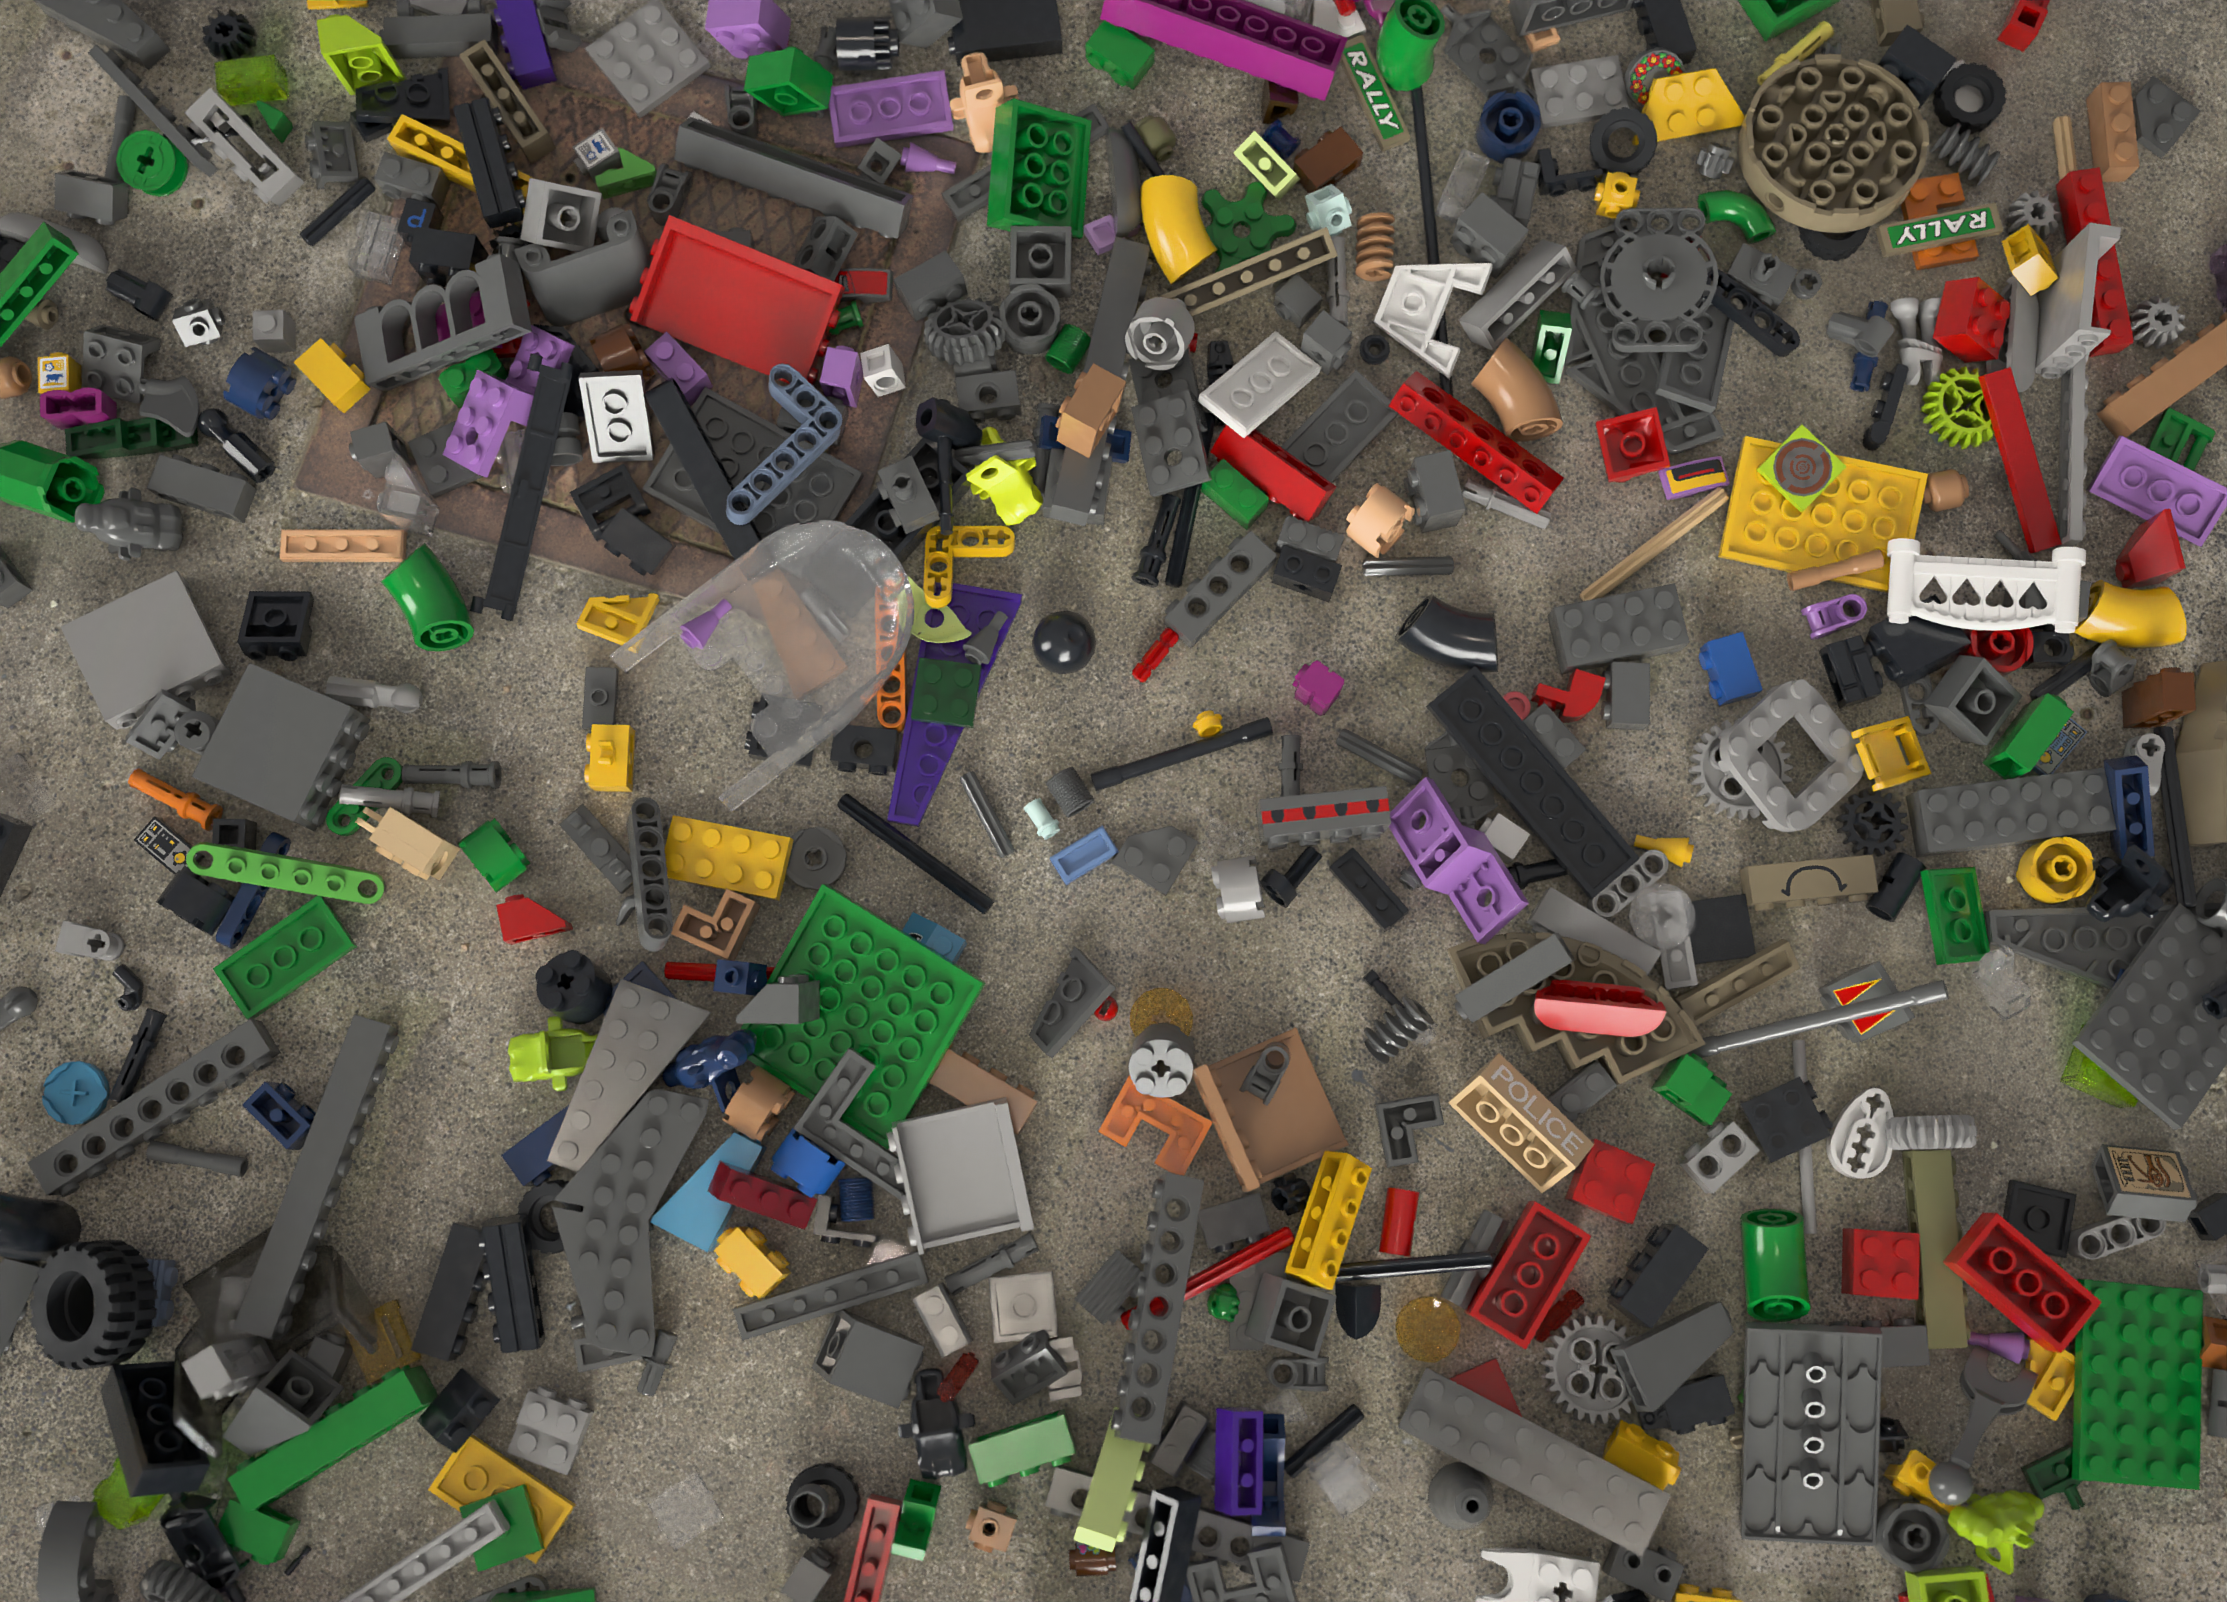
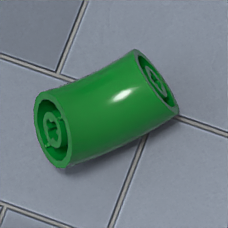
[1376,0,1445,91]
[381,543,474,652]
[1740,1208,1811,1322]

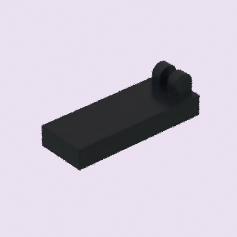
[1329,848,1409,932]

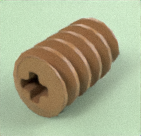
[1355,212,1395,281]

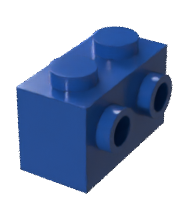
[1699,631,1763,707]

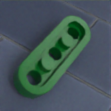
[326,757,403,836]

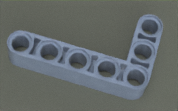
[726,363,843,525]

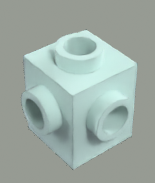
[1305,184,1352,237]

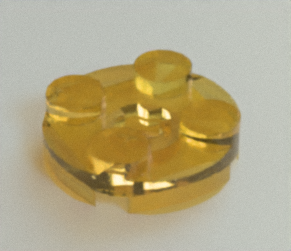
[1130,988,1193,1038]

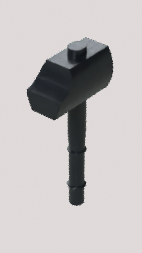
[916,397,983,535]

